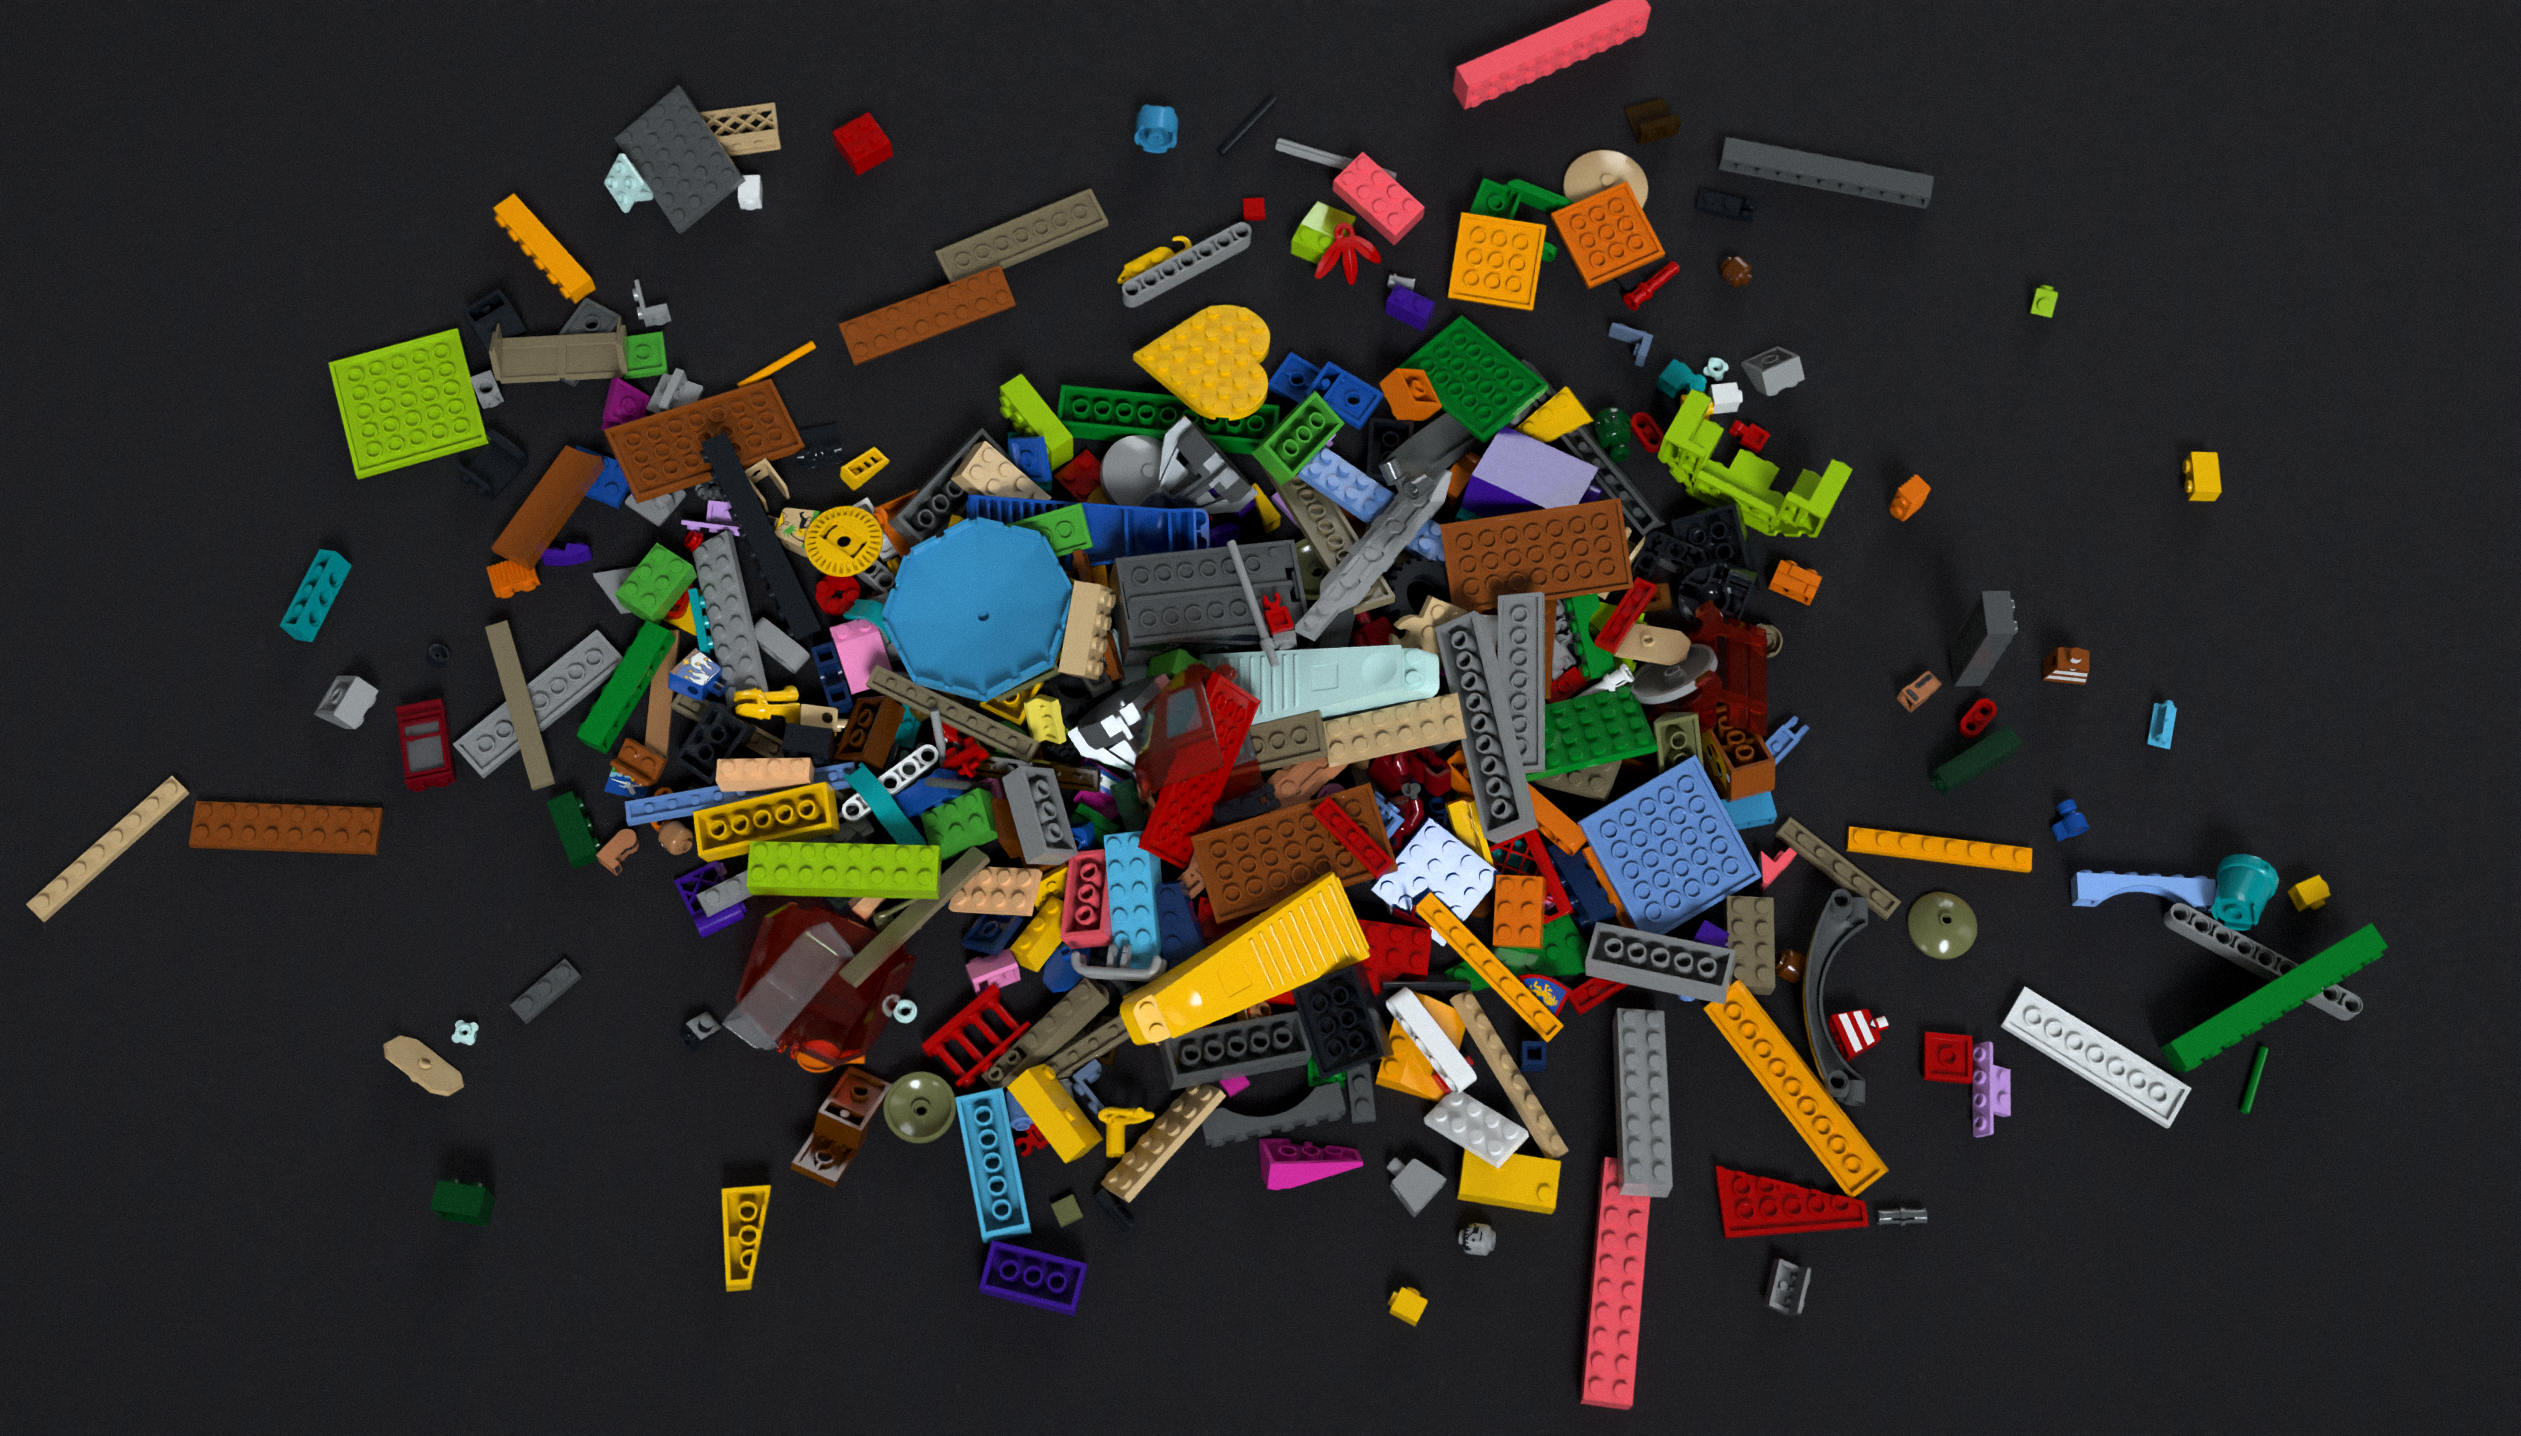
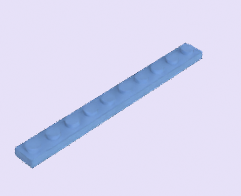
[625,762,856,826]

